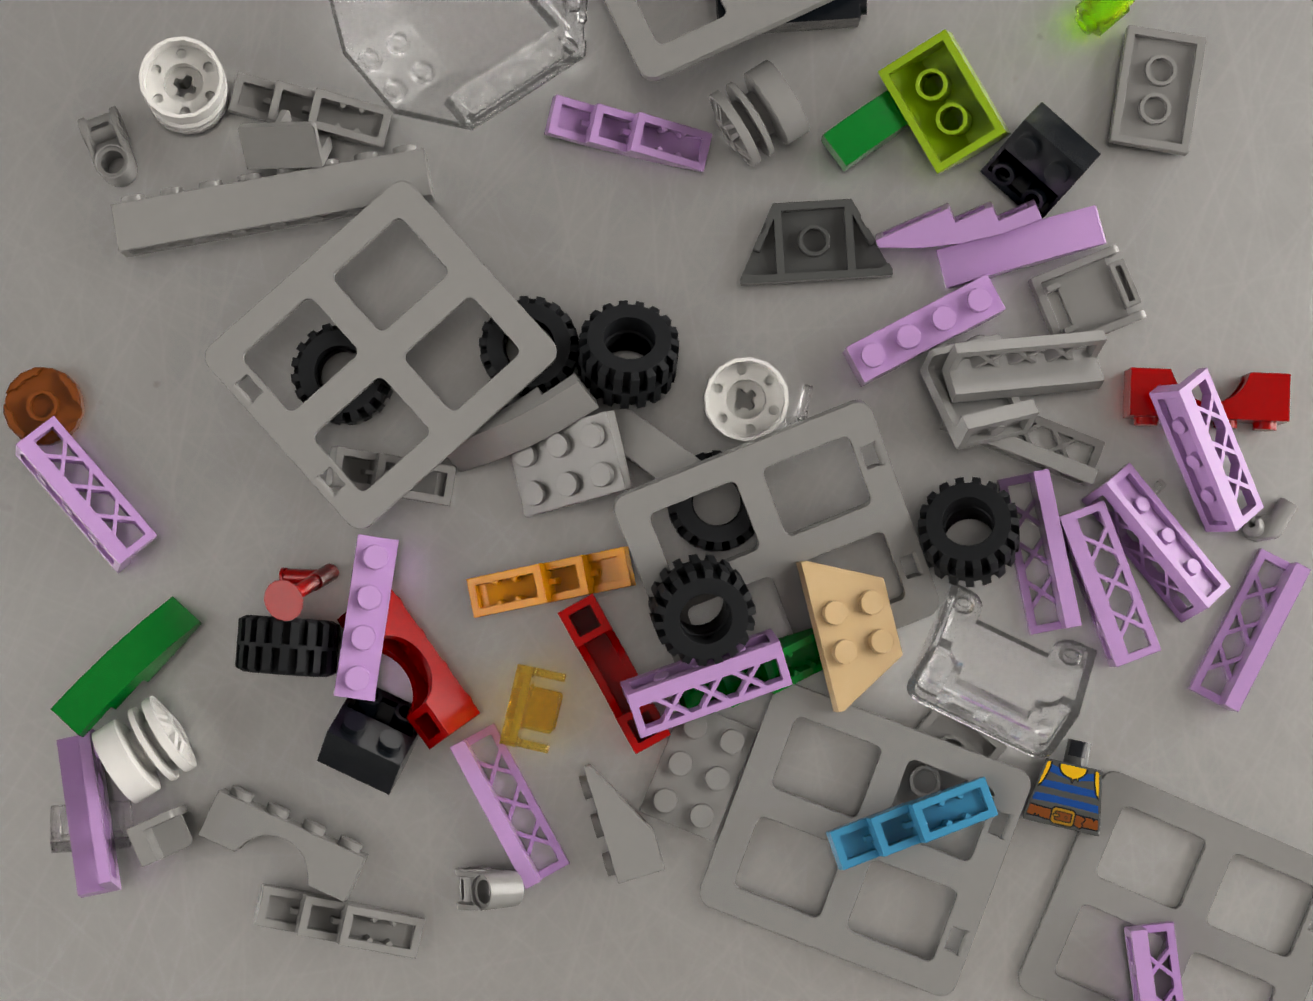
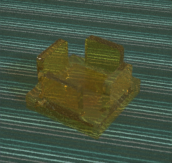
[499,663,567,753]

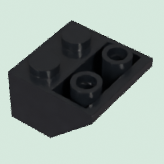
[980,102,1101,219]
[317,687,419,795]

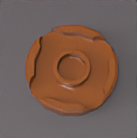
[3,367,84,446]

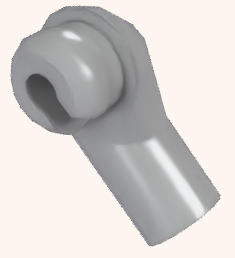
[1242,498,1297,542]

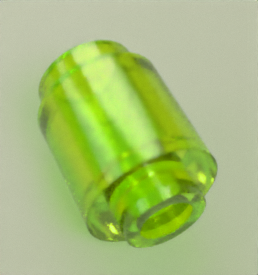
[1074,0,1135,36]

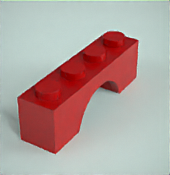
[1123,367,1291,431]
[337,589,480,750]
[558,593,671,754]

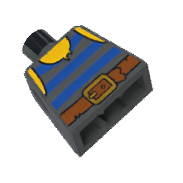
[1023,739,1103,836]

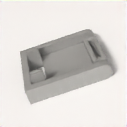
[1028,244,1147,335]

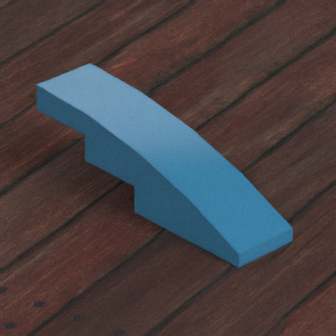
[826,777,998,870]

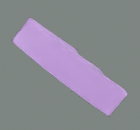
[544,95,712,172]
[876,199,1042,248]
[936,205,1107,289]

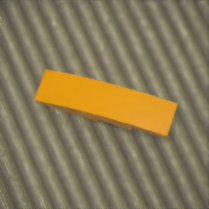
[466,546,636,618]

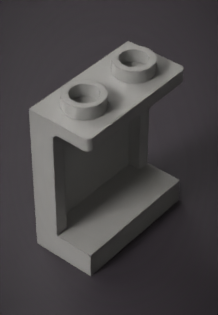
[920,334,1039,450]

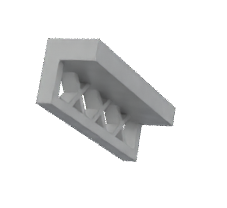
[942,330,1107,403]
[940,416,1105,487]

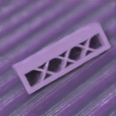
[1149,368,1264,532]
[15,416,157,573]
[1082,463,1231,623]
[997,469,1082,635]
[1059,500,1161,667]
[1188,548,1311,712]
[620,629,793,738]
[450,723,570,889]
[57,728,122,898]
[1124,921,1184,1001]

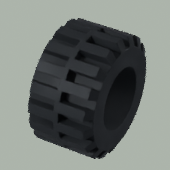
[479,296,579,397]
[577,300,679,409]
[291,323,393,425]
[667,450,755,552]
[918,477,1020,587]
[648,554,756,666]
[235,615,340,677]

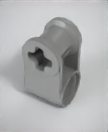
[77,106,138,187]
[455,866,524,911]

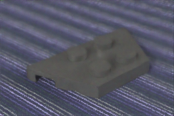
[740,199,893,286]

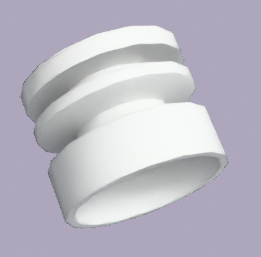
[138,36,230,135]
[703,357,789,441]
[92,696,197,804]

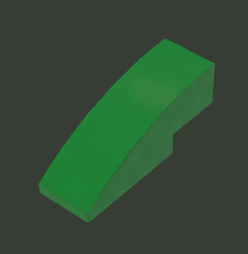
[821,90,909,172]

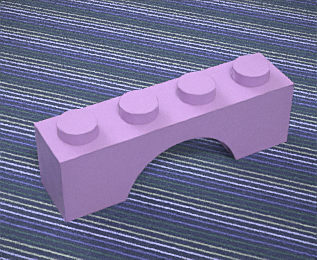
[843,274,1006,387]
[333,534,399,701]

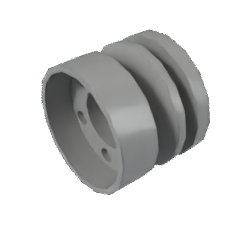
[709,60,810,167]

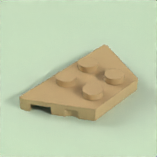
[796,561,903,712]

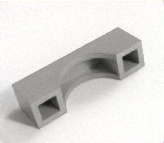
[198,786,369,902]

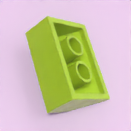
[878,29,1011,174]

